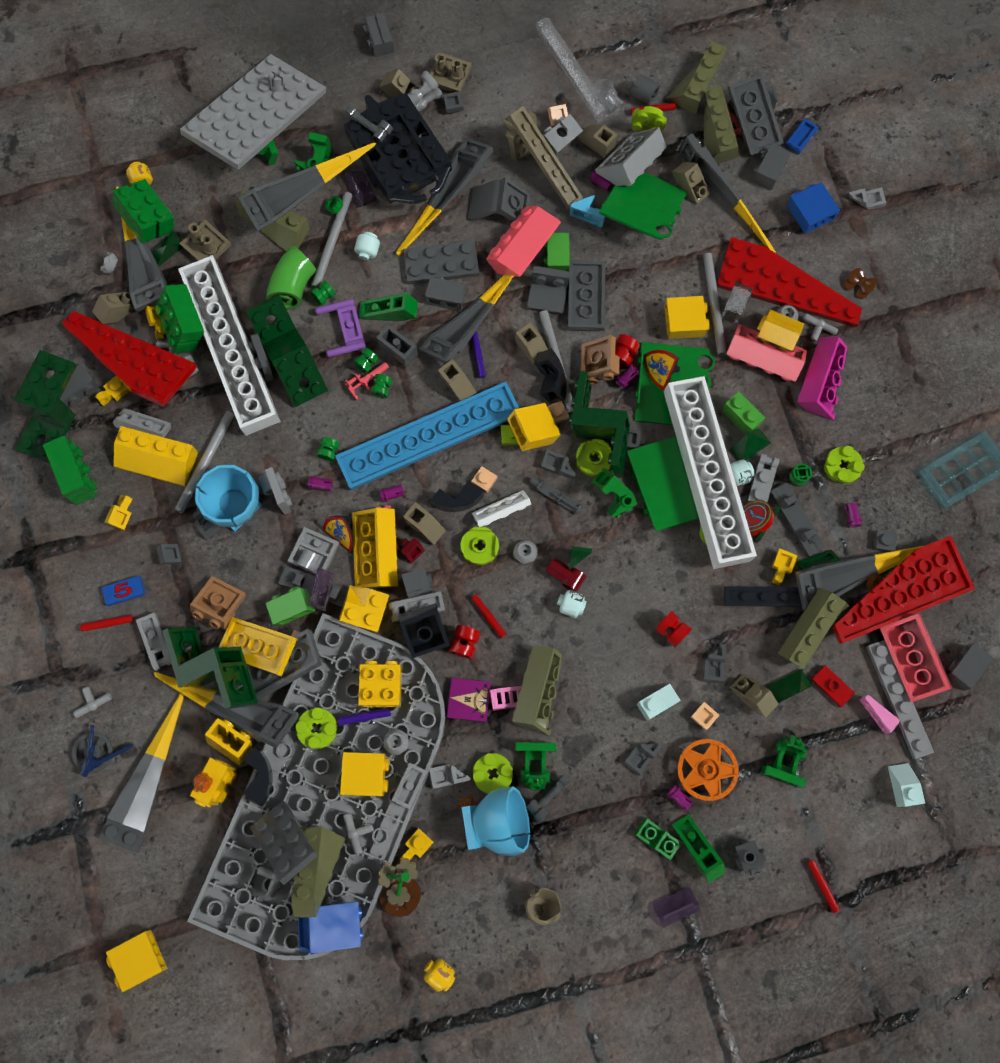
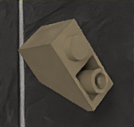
[380,69,419,98]
[577,124,618,158]
[672,161,710,204]
[92,291,135,324]
[515,323,548,369]
[438,359,477,401]
[403,502,446,545]
[730,674,778,718]

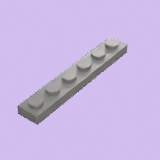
[866,640,934,759]

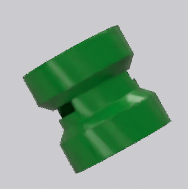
[310,280,336,306]
[353,348,379,374]
[370,374,393,399]
[316,437,340,462]
[789,463,812,487]

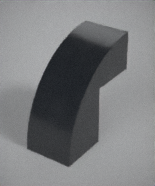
[534,348,567,404]
[431,481,484,512]
[243,746,273,806]

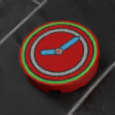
[743,500,774,536]

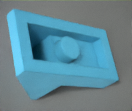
[569,195,606,228]

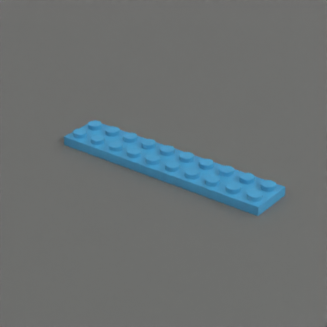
[335,382,519,490]

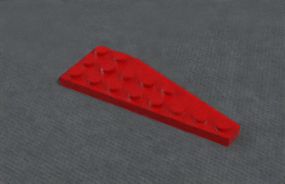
[717,237,862,327]
[62,311,197,407]
[832,536,975,644]

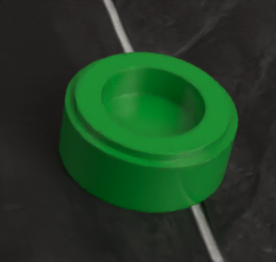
[326,196,343,215]

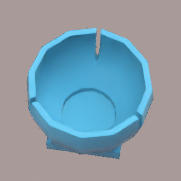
[195,465,262,531]
[462,787,530,856]

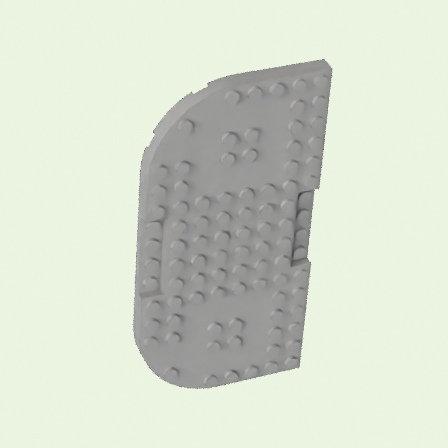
[187,613,445,960]

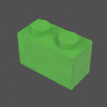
[543,233,570,271]
[722,392,765,435]
[266,587,315,626]

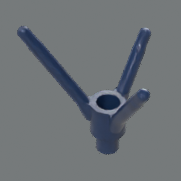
[79,725,133,777]

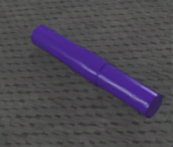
[471,332,486,378]
[338,708,391,726]

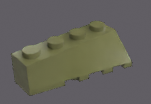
[665,41,727,114]
[704,85,738,164]
[235,189,310,251]
[778,588,850,669]
[512,645,562,736]
[291,827,345,917]

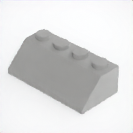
[595,127,667,186]

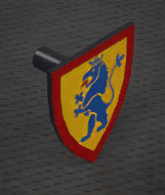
[643,350,680,391]
[322,515,354,553]

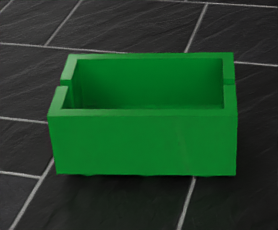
[113,179,174,244]
[155,284,204,354]
[43,435,98,505]

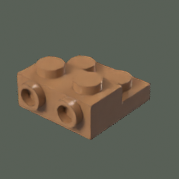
[581,335,620,385]
[190,576,246,630]

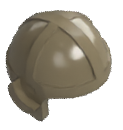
[525,887,562,926]

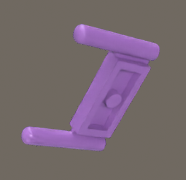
[315,299,366,357]

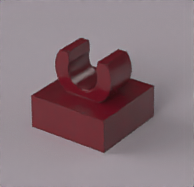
[400,538,425,564]

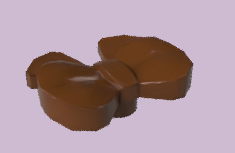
[845,268,877,299]

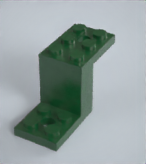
[245,294,328,407]
[14,350,77,464]
[569,371,631,478]
[162,627,258,709]

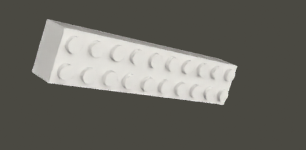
[178,255,281,436]
[664,376,757,569]

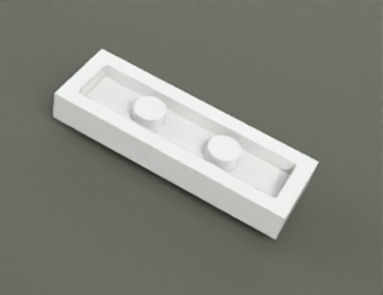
[472,490,531,527]

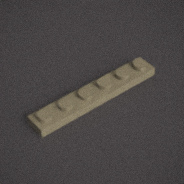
[507,106,583,209]

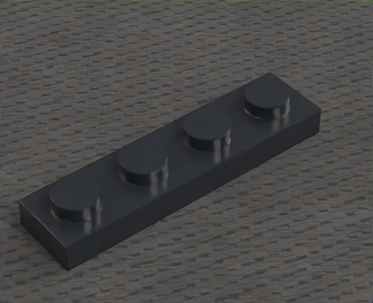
[724,586,802,607]

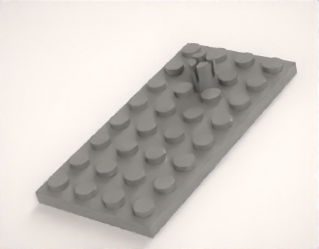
[180,54,326,170]

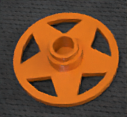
[677,739,739,801]

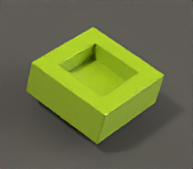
[501,425,519,445]

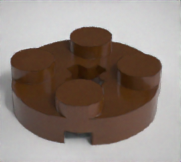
[379,874,421,917]

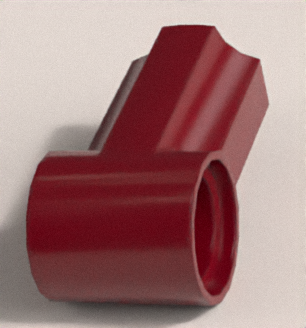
[545,557,587,592]

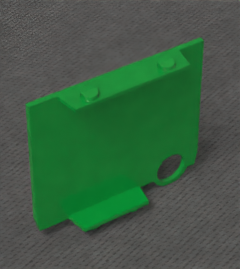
[599,172,688,240]
[634,342,715,425]
[626,436,699,532]

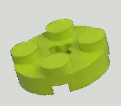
[631,106,667,132]
[576,439,613,477]
[824,446,865,484]
[461,526,499,565]
[296,708,337,749]
[473,753,513,794]

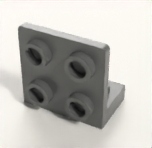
[527,266,570,314]

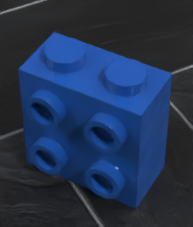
[787,182,840,234]

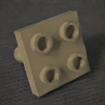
[430,53,472,93]
[503,112,537,162]
[179,220,231,261]

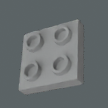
[258,467,292,515]
[287,527,340,578]

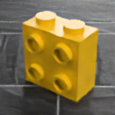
[664,296,709,339]
[757,310,805,351]
[507,403,560,451]
[358,661,402,707]
[205,718,252,766]
[340,752,389,797]
[190,758,237,807]
[106,930,168,992]

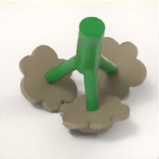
[378,858,418,906]

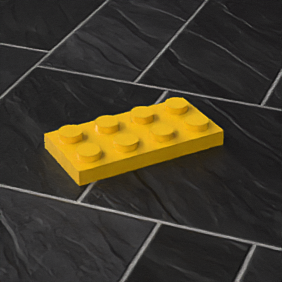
[219,617,297,677]

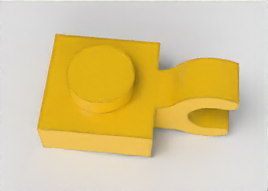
[145,306,166,339]
[95,376,130,406]
[105,495,132,530]
[772,548,798,585]
[399,828,434,860]

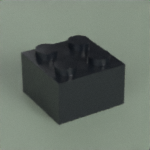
[399,603,450,658]

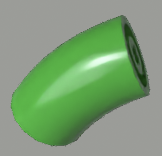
[266,245,316,310]

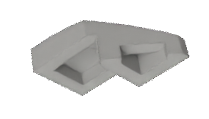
[849,187,886,210]
[429,765,471,789]

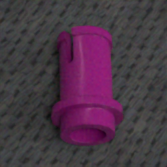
[590,171,613,191]
[615,364,639,388]
[308,475,333,491]
[379,484,404,503]
[845,502,863,528]
[667,785,693,811]

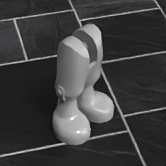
[407,70,443,112]

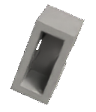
[542,114,583,155]

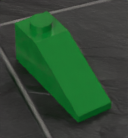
[359,292,418,321]
[672,814,726,884]

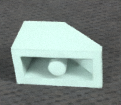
[636,684,681,721]
[888,763,925,807]

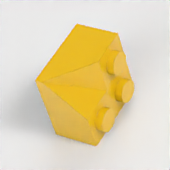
[339,585,389,634]

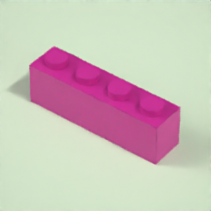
[797,337,847,420]

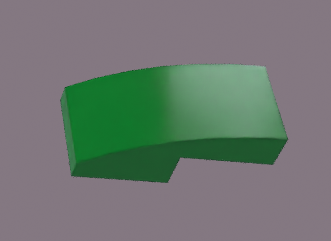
[634,817,682,861]

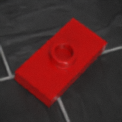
[811,665,855,708]

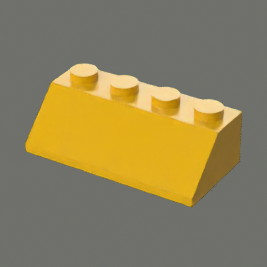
[114,426,198,487]
[352,508,398,588]

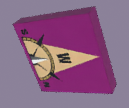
[447,678,491,722]

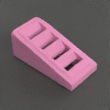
[490,686,522,711]
[859,695,900,734]

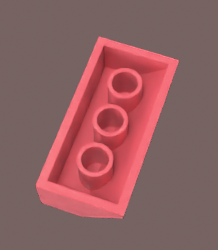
[486,206,561,277]
[726,323,807,382]
[880,614,952,702]

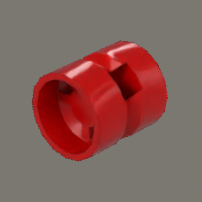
[615,334,640,369]
[655,611,692,648]
[448,625,481,659]

